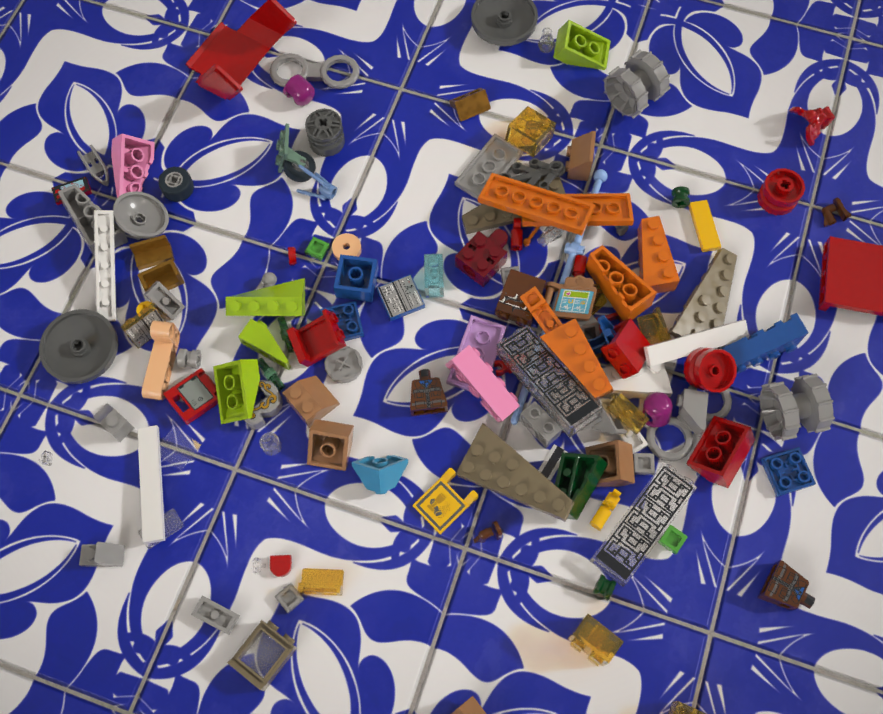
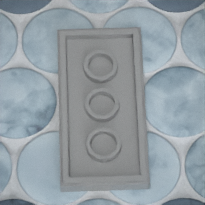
[455,134,524,200]

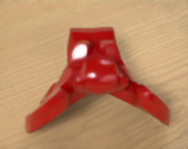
[789,106,835,146]

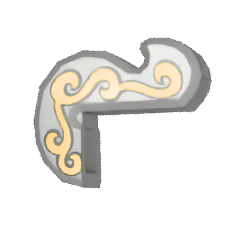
[245,380,283,429]

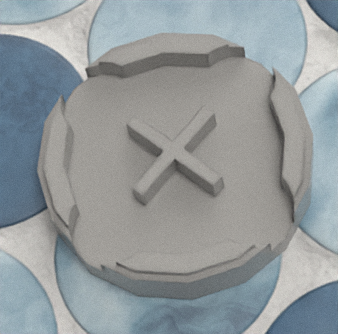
[324,346,363,383]

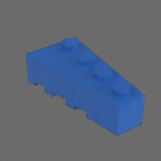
[722,313,809,374]

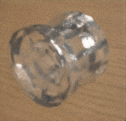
[259,432,282,456]

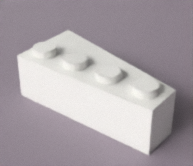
[586,361,673,400]

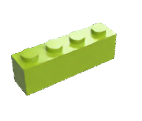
[226,278,305,316]

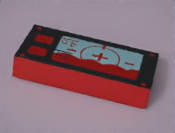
[51,176,92,205]

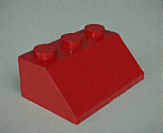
[686,416,755,488]

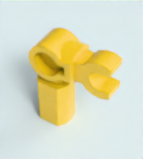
[589,489,621,531]

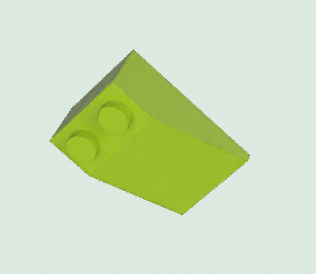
[553,20,611,70]
[213,359,260,424]

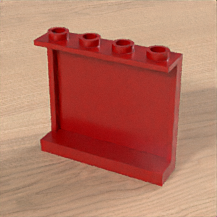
[818,236,883,316]

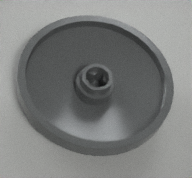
[471,0,538,46]
[39,309,118,384]

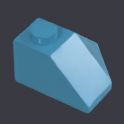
[352,455,408,494]

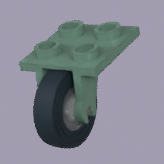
[275,123,316,182]

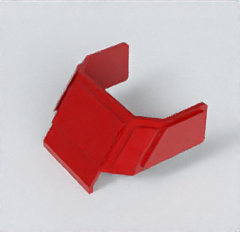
[185,0,297,100]

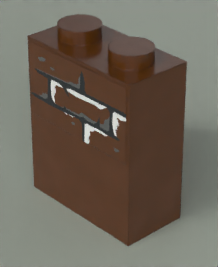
[495,269,546,327]

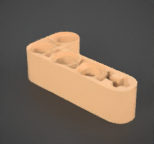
[142,320,180,400]

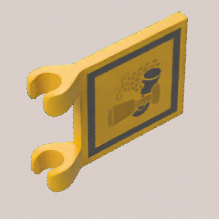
[412,468,479,535]

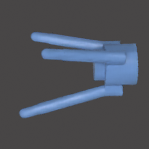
[296,165,337,201]

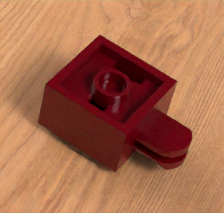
[455,229,508,287]

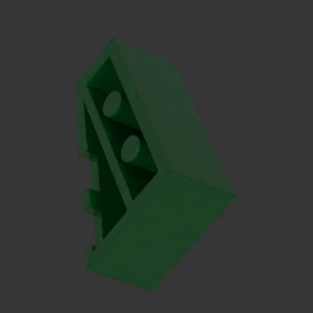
[555,452,608,520]

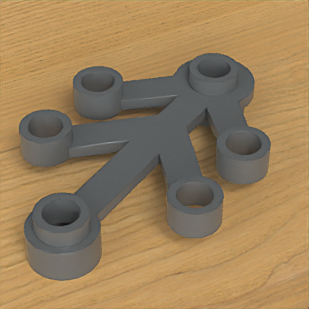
[499,158,565,190]

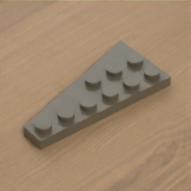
[462,169,566,235]

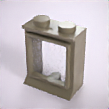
[227,620,297,691]

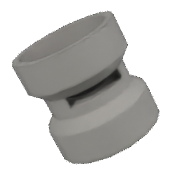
[177,348,202,369]

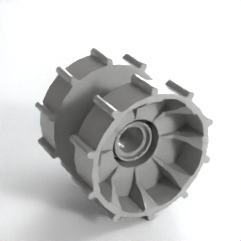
[603,50,671,119]
[758,374,835,441]

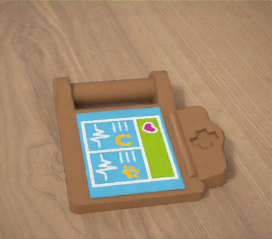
[544,275,597,321]

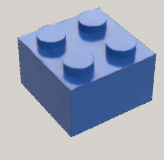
[333,254,379,302]

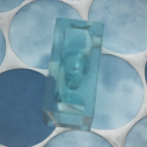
[424,254,444,298]

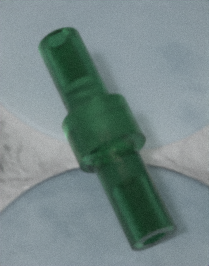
[277,316,294,353]
[258,358,285,391]

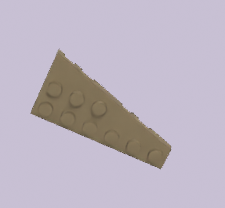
[668,248,737,349]
[456,423,574,522]

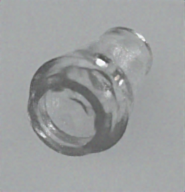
[538,28,555,53]
[537,226,564,247]

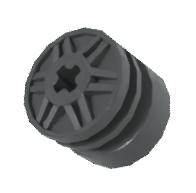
[305,108,345,157]

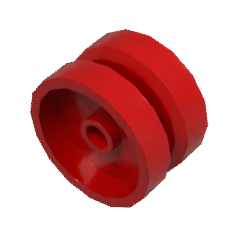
[757,168,805,215]
[684,347,737,392]

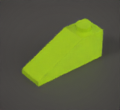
[238,319,291,370]

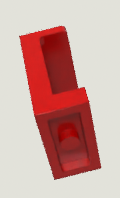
[286,309,346,367]
[601,318,650,379]

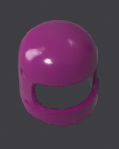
[283,74,315,106]
[642,392,673,428]

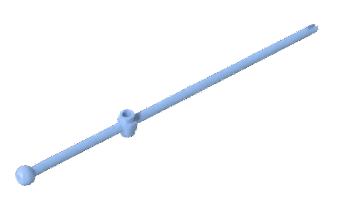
[511,169,608,425]

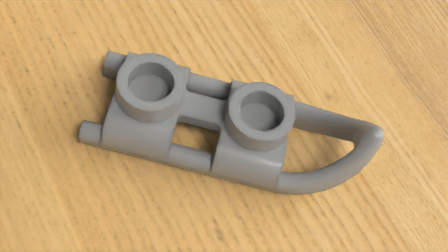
[77,145,109,186]

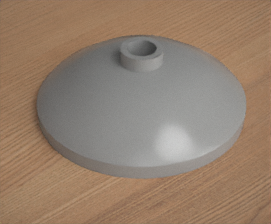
[113,191,169,239]

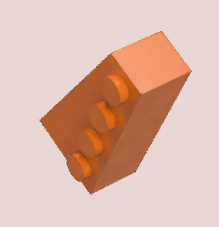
[637,216,680,294]

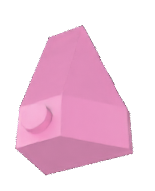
[111,134,155,198]

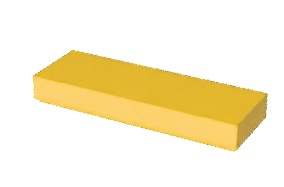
[689,200,721,252]

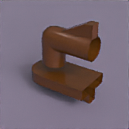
[821,197,851,227]
[473,521,503,543]

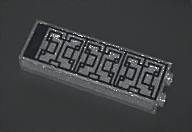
[496,325,603,438]
[590,462,697,587]

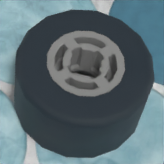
[158,166,194,202]

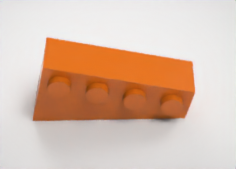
[585,245,657,321]
[540,318,613,400]

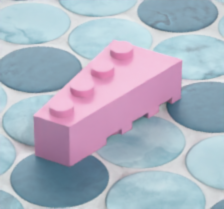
[445,345,520,422]

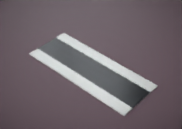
[538,444,568,481]

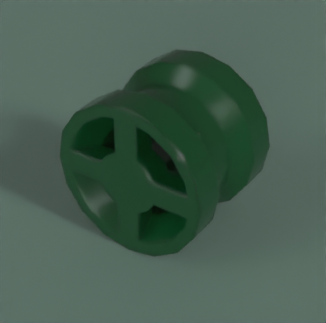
[671,186,690,208]
[592,574,617,601]

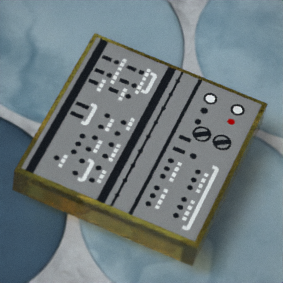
[121,303,166,349]

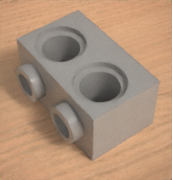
[519,401,562,448]

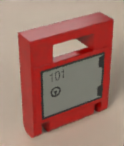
[163,368,218,425]

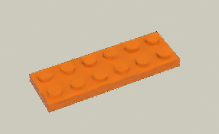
[478,173,595,236]
[522,193,634,227]

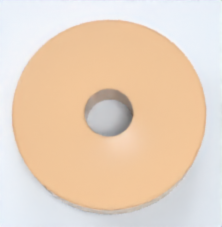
[332,233,362,260]

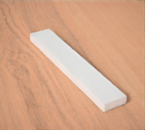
[94,210,116,322]
[644,320,749,366]
[137,425,165,544]

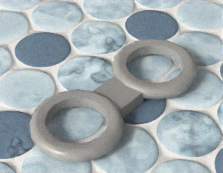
[270,53,360,89]
[646,385,732,462]

